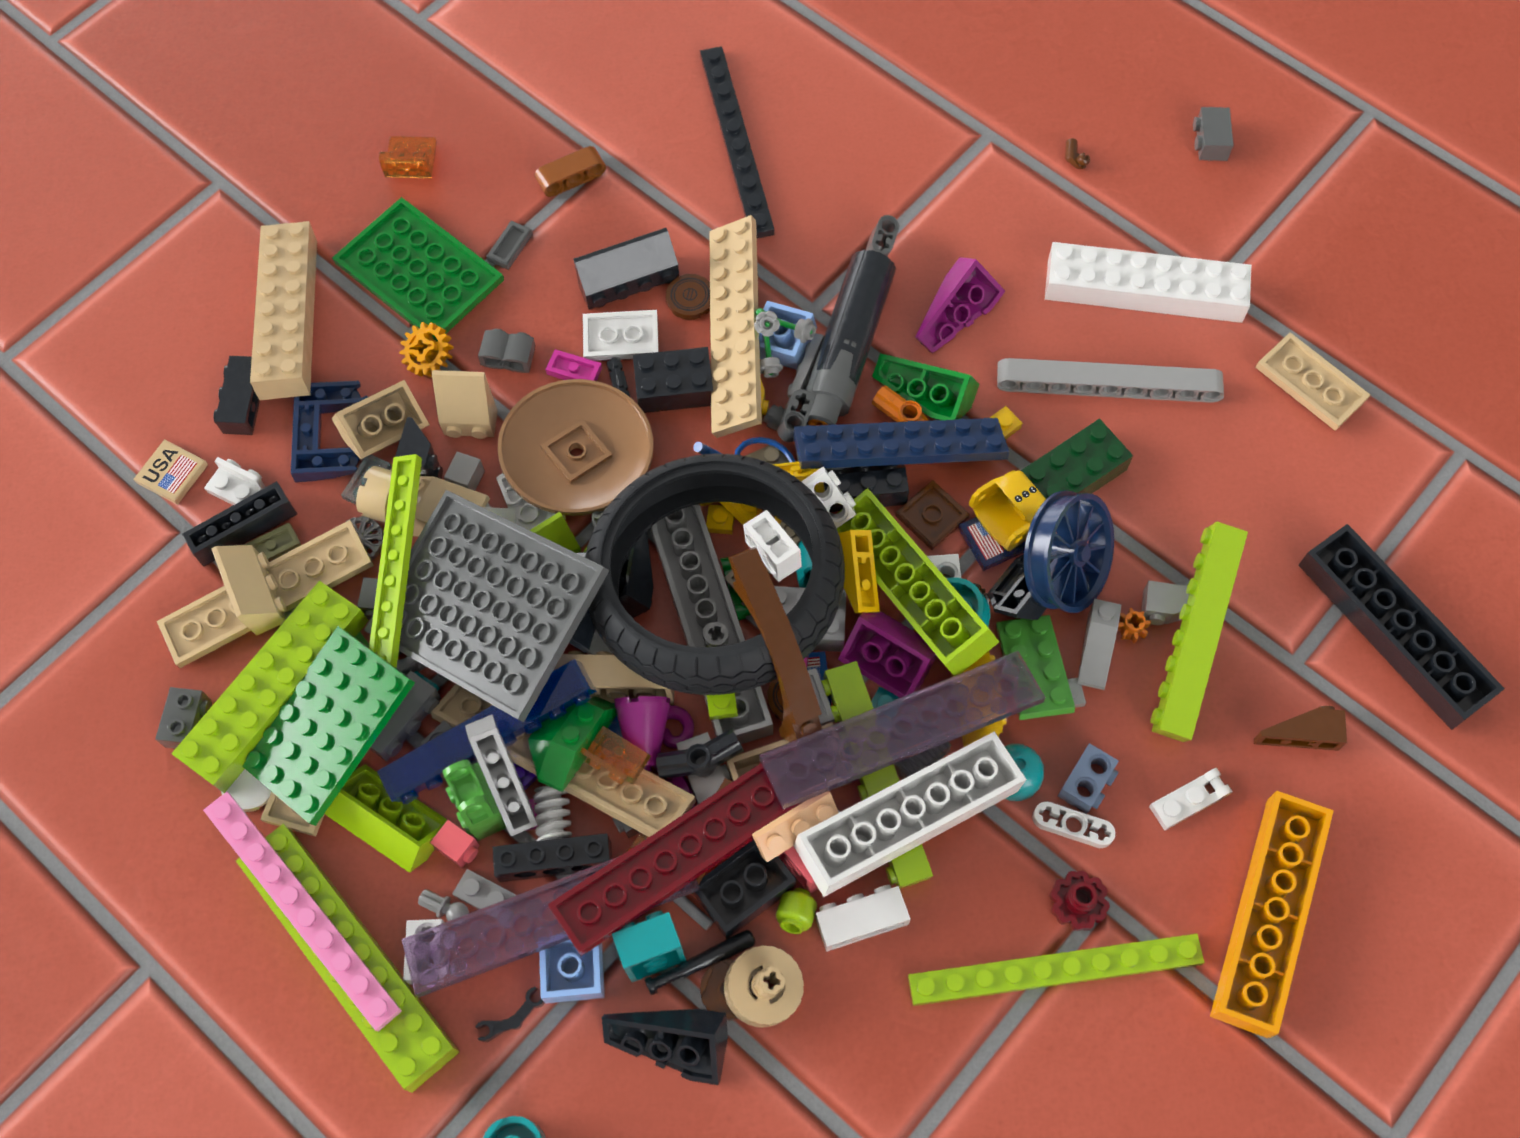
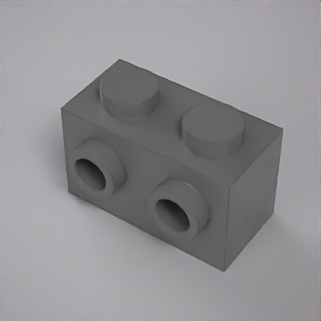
[155,687,212,749]

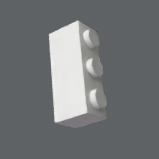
[815,885,910,952]

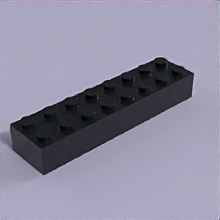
[1299,524,1505,730]

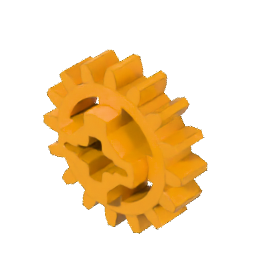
[399,322,454,377]

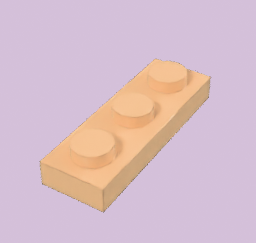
[752,789,839,862]

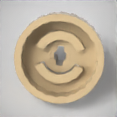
[724,945,804,1028]

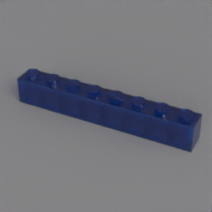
[377,659,597,804]

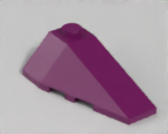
[915,257,1005,353]

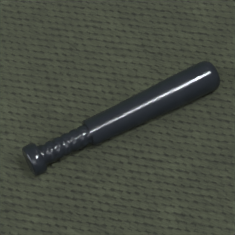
[645,930,756,995]

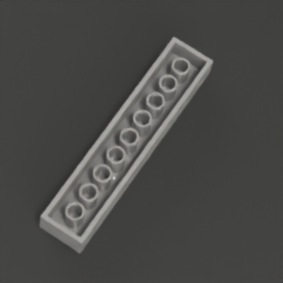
[650,504,773,744]

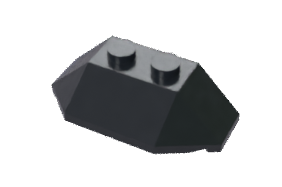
[988,554,1053,620]

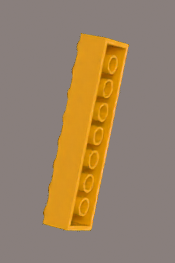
[1210,791,1334,1039]

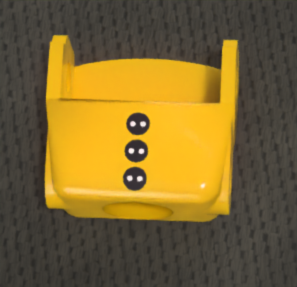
[969,470,1046,551]

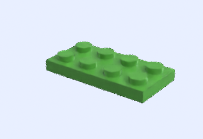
[996,615,1075,720]

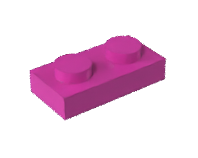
[546,349,602,381]

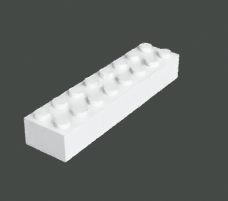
[1045,242,1251,323]
[794,732,1026,897]

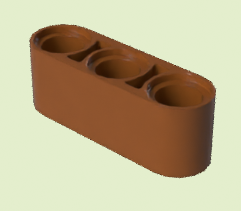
[535,146,606,197]

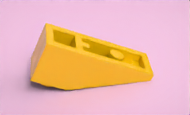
[838,530,880,613]

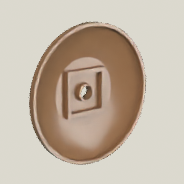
[498,379,653,516]

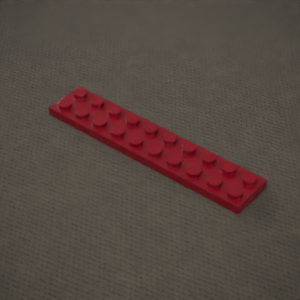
[547,742,827,956]

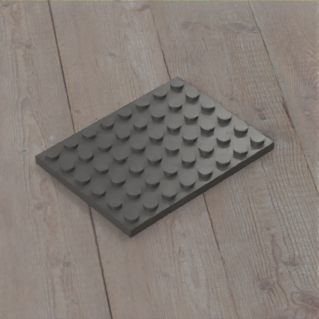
[364,490,609,722]

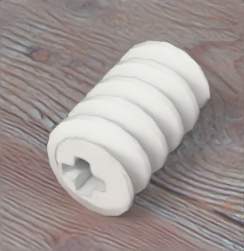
[533,786,572,841]

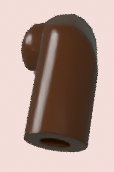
[1065,138,1090,169]

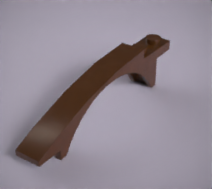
[729,547,832,770]

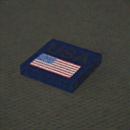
[958,517,1026,571]

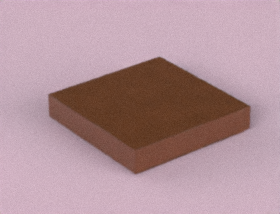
[895,480,970,550]

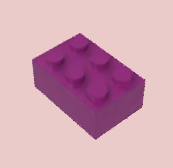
[838,611,937,703]

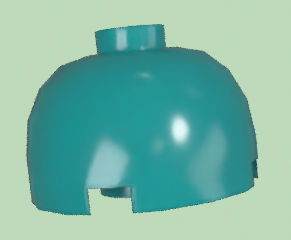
[1004,743,1044,801]

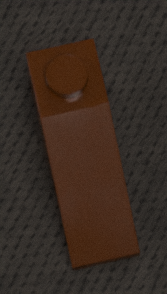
[1254,706,1347,751]

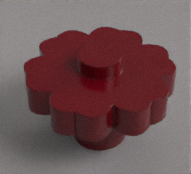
[1049,870,1110,931]

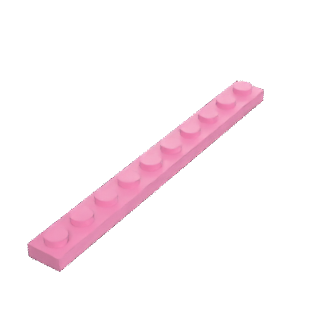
[203,792,402,1032]

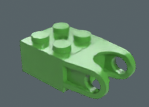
[442,760,507,841]

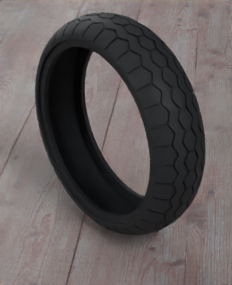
[585,454,845,695]

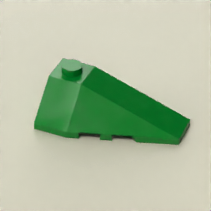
[872,353,980,420]

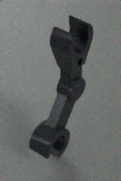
[475,987,545,1042]

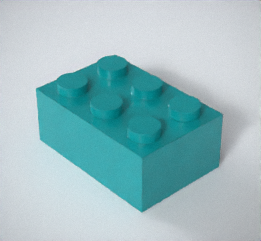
[612,911,686,983]

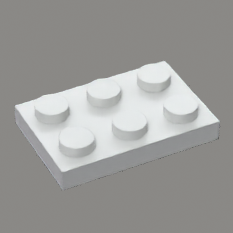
[583,310,659,361]

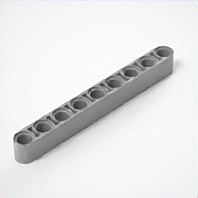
[997,358,1224,403]

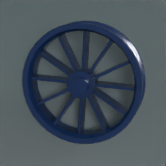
[1024,490,1114,613]

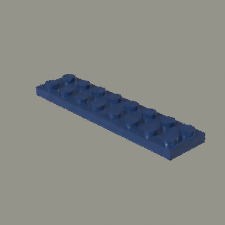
[793,418,1009,469]

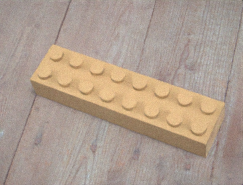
[250,221,317,400]

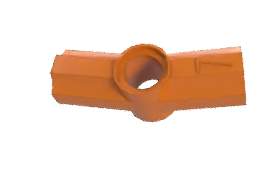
[872,385,929,422]

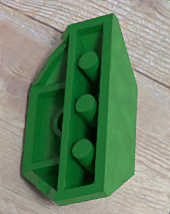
[528,696,617,793]

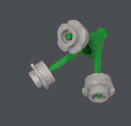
[754,308,816,378]

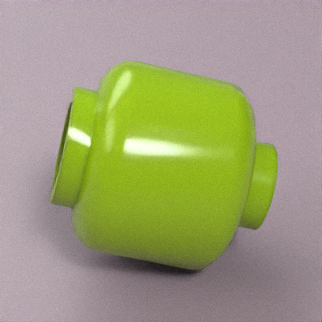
[776,888,817,934]

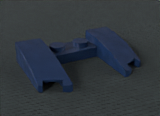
[291,381,368,483]

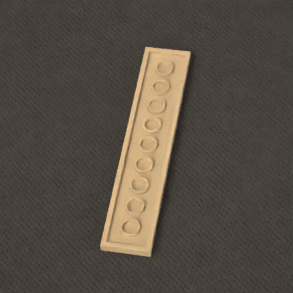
[709,215,762,438]
[431,684,695,837]

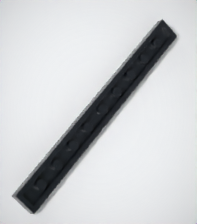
[700,46,775,239]

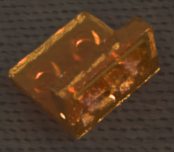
[378,136,437,178]

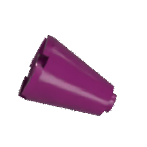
[614,696,670,772]

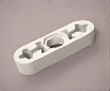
[1032,802,1116,848]

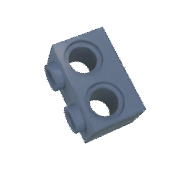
[1057,743,1119,814]

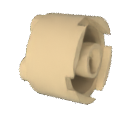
[356,466,392,523]

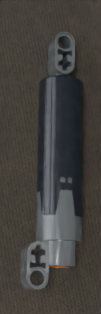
[777,215,899,442]

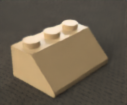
[332,380,429,459]
[211,545,287,636]

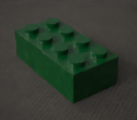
[1020,418,1133,499]

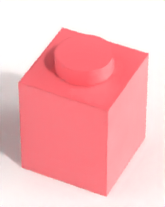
[430,820,479,868]

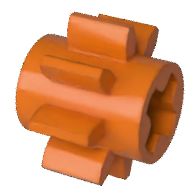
[1117,608,1151,644]

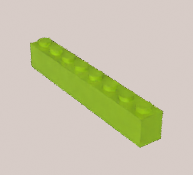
[1151,521,1248,742]
[821,661,933,889]

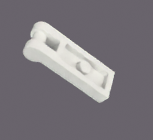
[1149,768,1233,831]

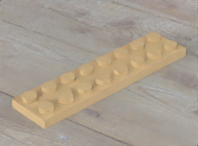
[157,520,374,668]

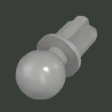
[418,889,469,926]

